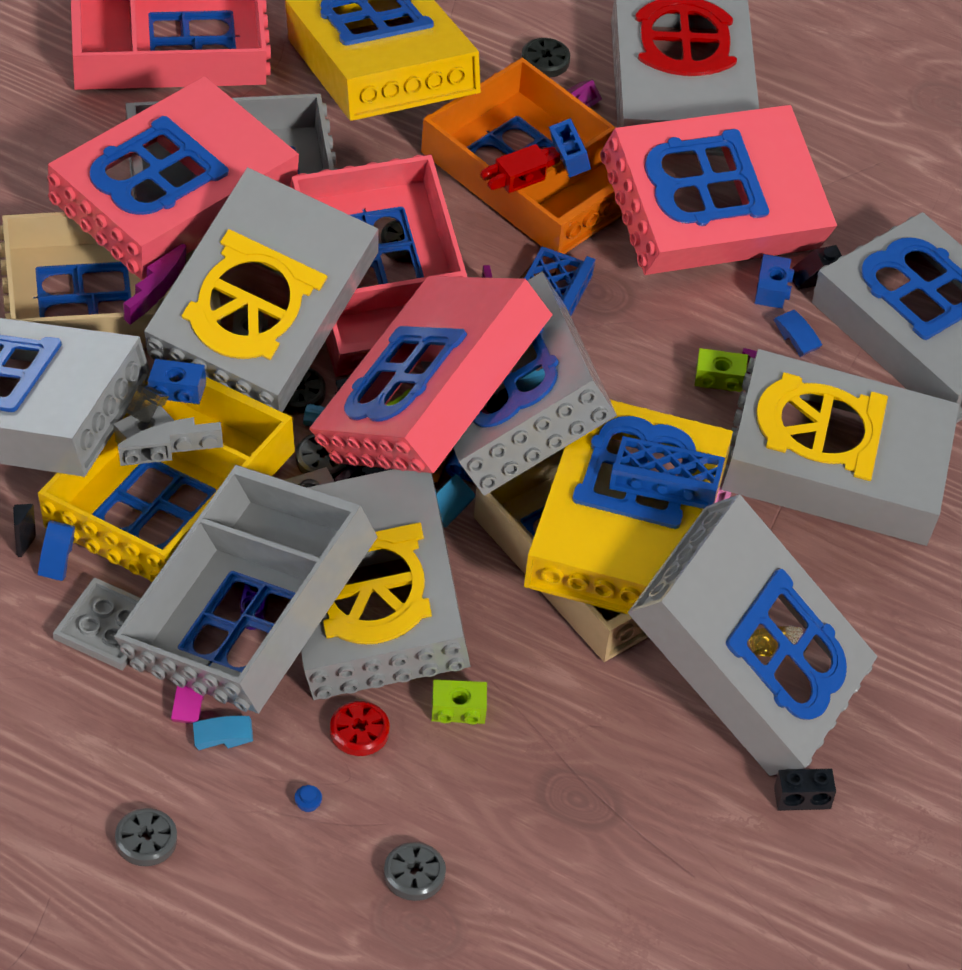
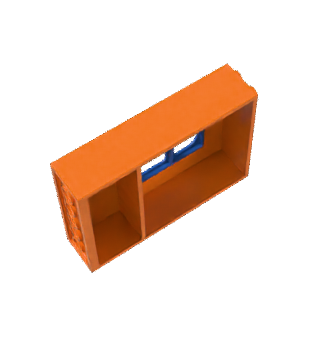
[421,57,622,254]

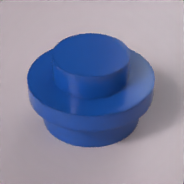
[294,785,322,812]

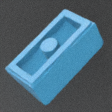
[437,474,476,528]

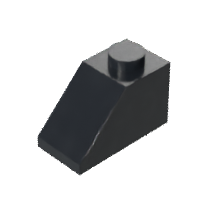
[791,245,842,290]

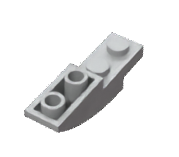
[118,417,223,466]

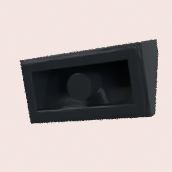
[13,504,36,557]

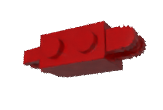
[480,144,560,194]

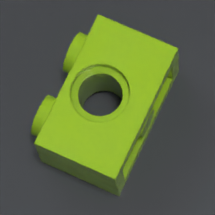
[694,348,748,392]
[431,680,487,725]

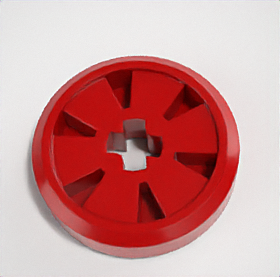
[330,701,390,756]

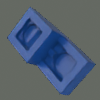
[773,310,823,357]
[38,520,75,581]

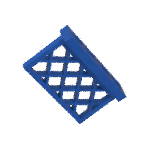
[524,246,596,316]
[609,436,725,509]

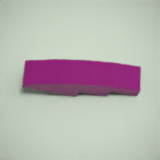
[123,243,186,325]

